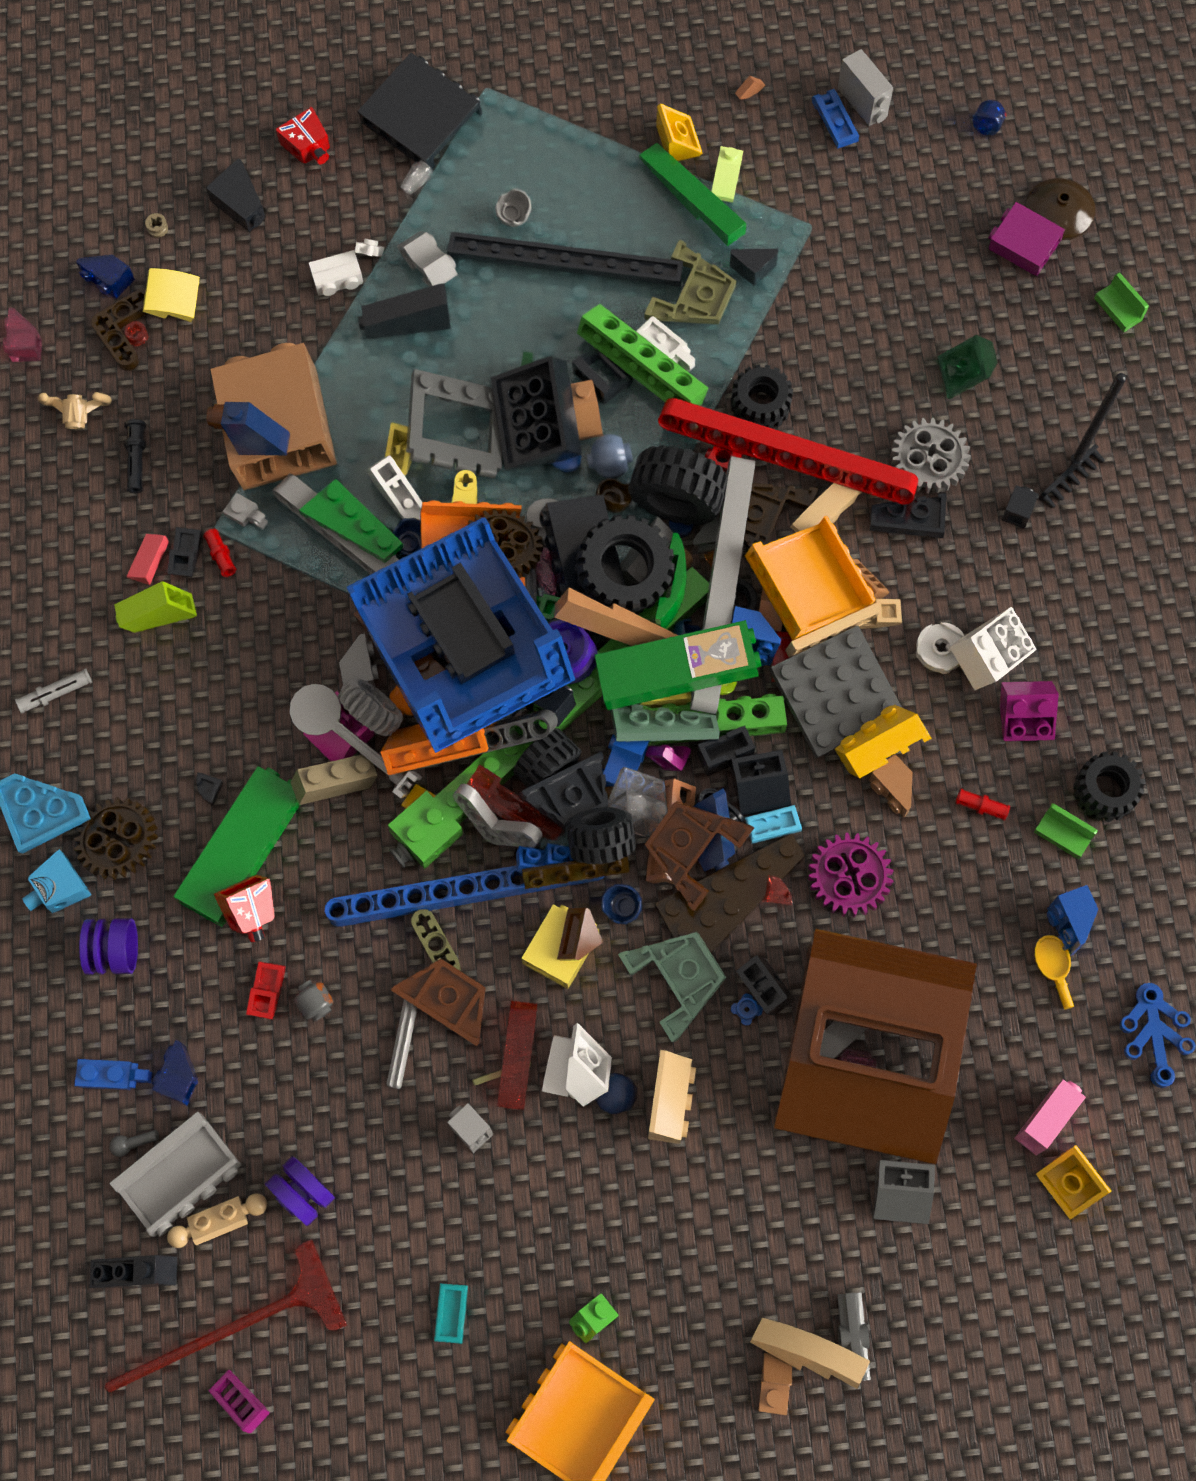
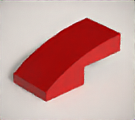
[246,961,286,1019]

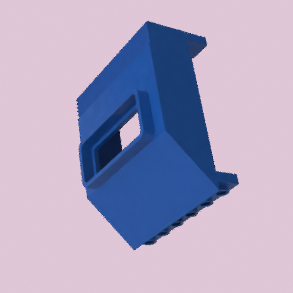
[346,517,575,753]

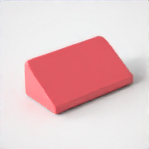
[127,534,169,585]

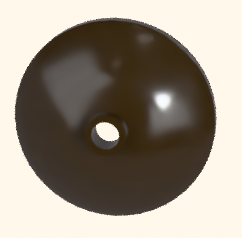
[1025,178,1095,240]

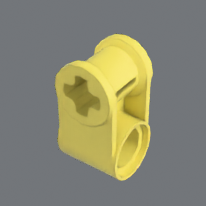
[452,470,478,504]

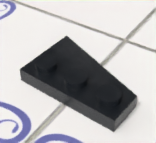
[869,493,946,538]

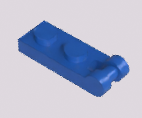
[812,89,859,149]

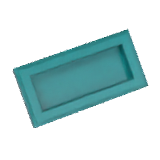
[434,1283,468,1344]

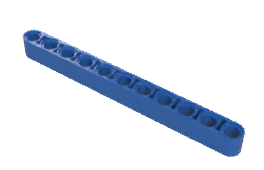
[325,865,605,927]

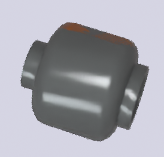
[294,980,334,1022]

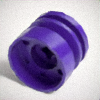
[79,918,138,975]

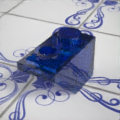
[76,254,135,299]
[152,1040,198,1106]

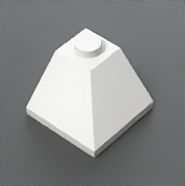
[566,1023,612,1106]

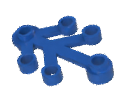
[1119,983,1196,1088]

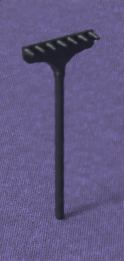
[1038,373,1126,508]

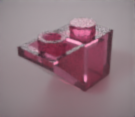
[3,308,42,362]

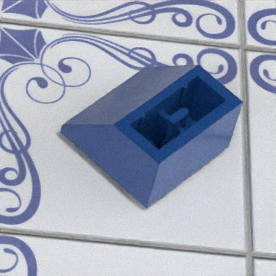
[731,606,781,666]
[1047,885,1098,956]

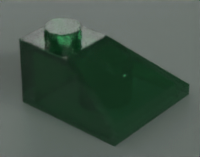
[938,335,998,399]

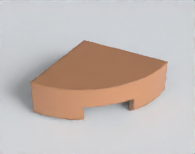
[735,76,765,99]

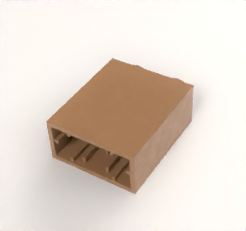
[211,343,337,490]

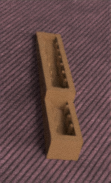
[554,588,678,646]

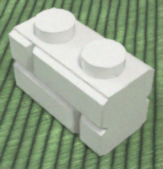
[309,250,364,296]

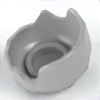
[495,188,531,227]

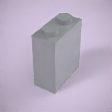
[838,49,893,126]

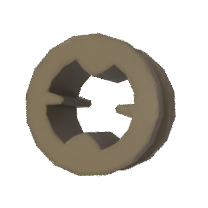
[145,213,168,238]

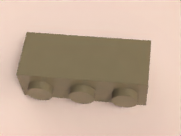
[291,755,378,805]

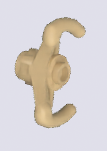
[37,392,112,429]

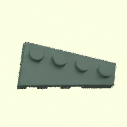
[610,704,720,742]

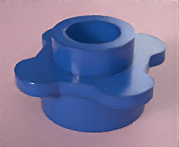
[731,994,763,1026]

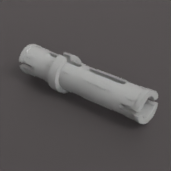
[15,668,93,714]

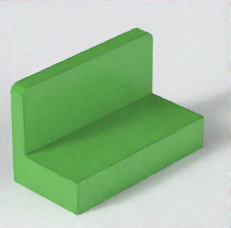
[1094,272,1149,332]
[1034,803,1098,860]

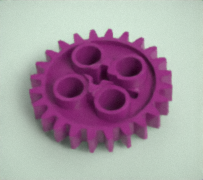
[808,832,893,917]

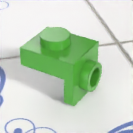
[569,1294,619,1343]

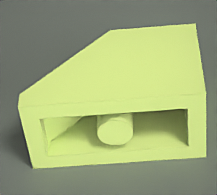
[711,146,743,203]

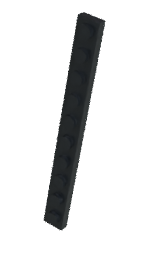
[447,232,683,287]

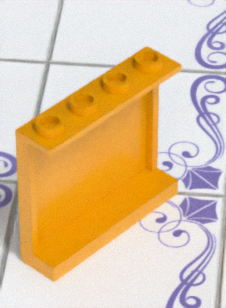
[745,516,876,641]
[505,1341,655,1481]

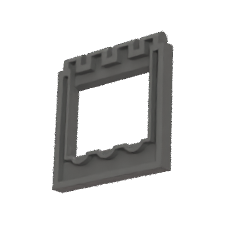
[406,369,502,479]

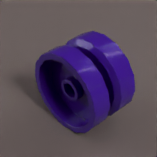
[549,620,598,684]
[265,1155,335,1226]

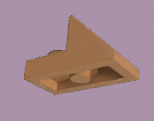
[758,1353,792,1415]

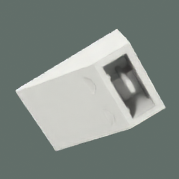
[950,607,1036,690]

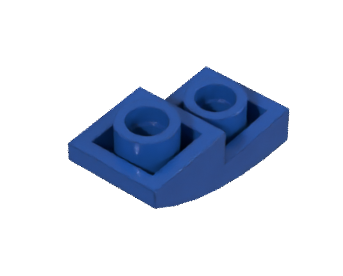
[516,843,573,873]

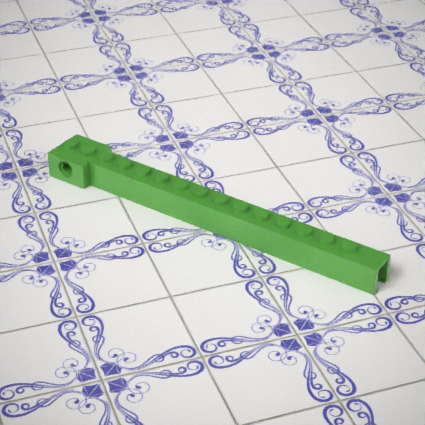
[388,567,709,869]

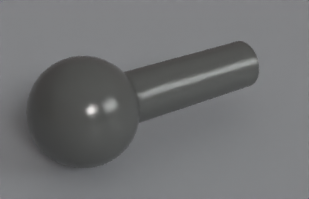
[109,1130,159,1157]

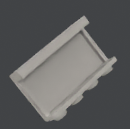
[110,1112,241,1237]

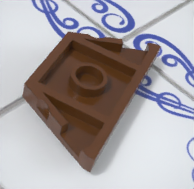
[391,959,486,1046]

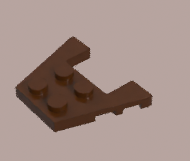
[645,801,754,911]

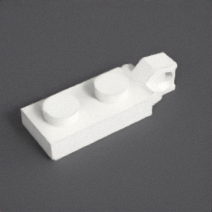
[636,316,695,372]

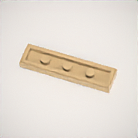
[785,603,881,658]

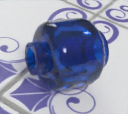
[972,100,1006,135]

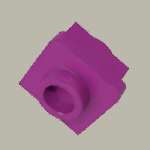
[645,745,691,771]

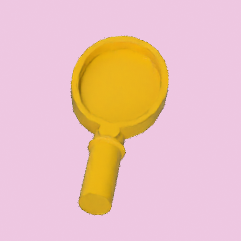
[1035,935,1074,1010]

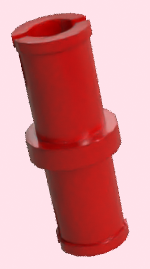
[203,529,237,577]
[955,788,1010,821]

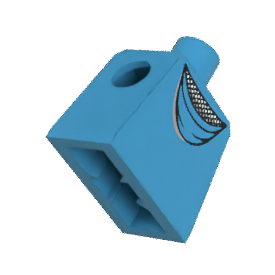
[22,849,92,913]

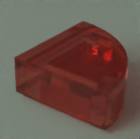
[765,875,792,905]

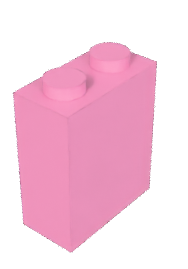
[1014,1080,1086,1156]

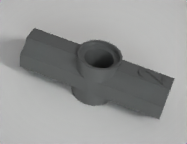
[837,1292,871,1381]

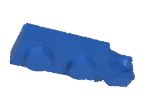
[74,1059,152,1090]

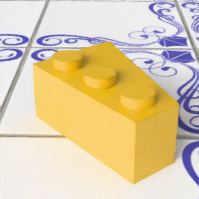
[835,705,932,778]

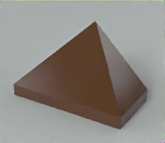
[557,908,603,961]

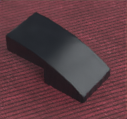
[167,527,202,577]

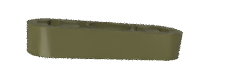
[411,909,461,970]

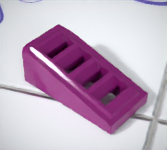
[208,1369,270,1434]

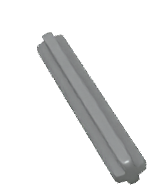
[387,999,417,1089]

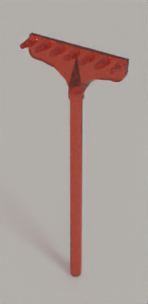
[105,1240,347,1392]

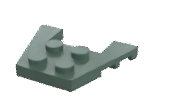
[618,932,727,1042]

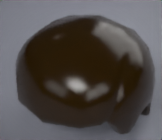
[595,478,632,513]

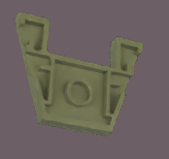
[644,240,736,324]

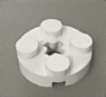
[916,623,964,674]

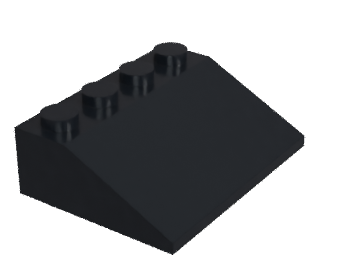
[491,355,582,471]

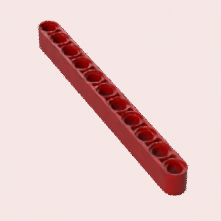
[658,398,919,505]

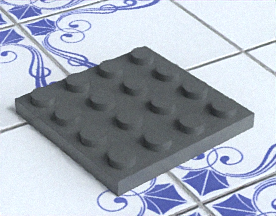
[769,626,902,759]

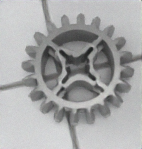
[338,677,403,736]

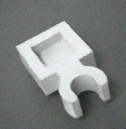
[355,239,385,256]

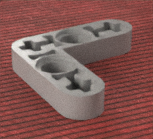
[453,784,542,848]

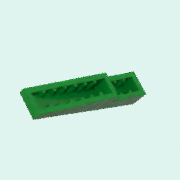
[639,143,746,246]

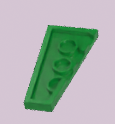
[299,479,403,563]

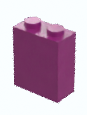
[988,202,1065,276]

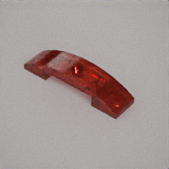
[467,765,563,841]
[497,1000,537,1110]

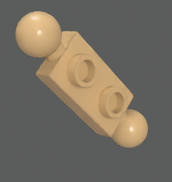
[167,1193,267,1248]

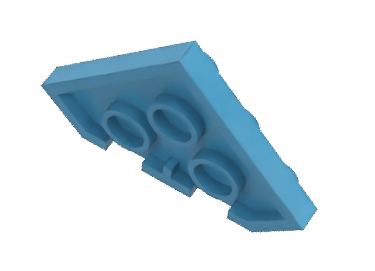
[0,773,91,854]

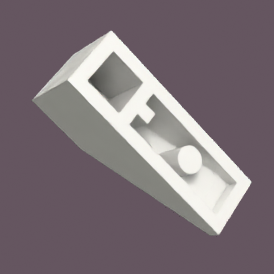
[365,455,422,520]

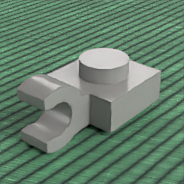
[223,493,268,530]

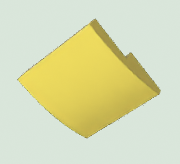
[142,268,200,322]

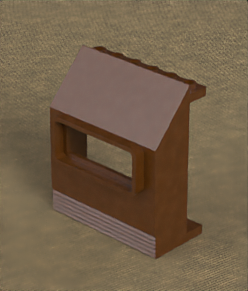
[774,929,977,1165]

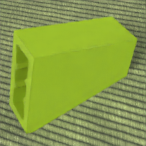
[114,581,197,633]

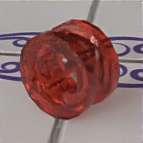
[125,321,148,346]

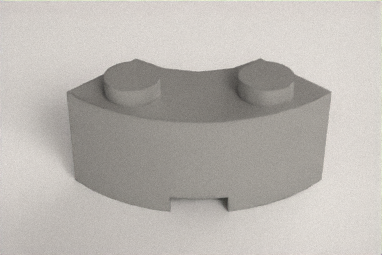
[397,231,458,287]

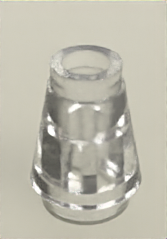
[400,160,433,195]

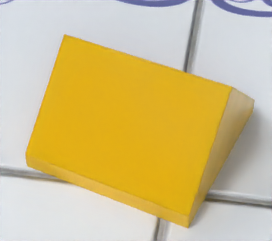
[656,104,703,161]
[1036,1145,1111,1220]

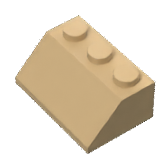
[648,1050,696,1144]

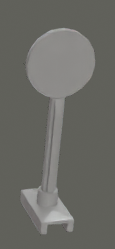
[290,684,422,798]

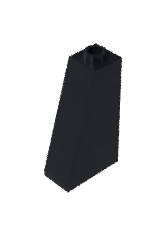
[358,283,451,339]

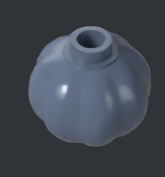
[587,434,633,479]

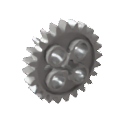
[890,418,971,494]

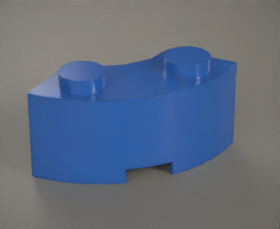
[602,734,649,804]

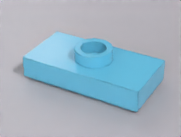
[745,805,802,844]

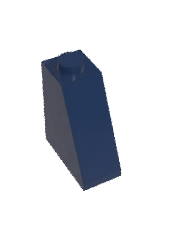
[221,402,290,456]
[693,789,735,872]

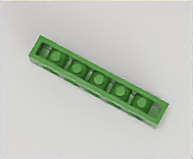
[577,304,708,406]
[643,694,787,746]

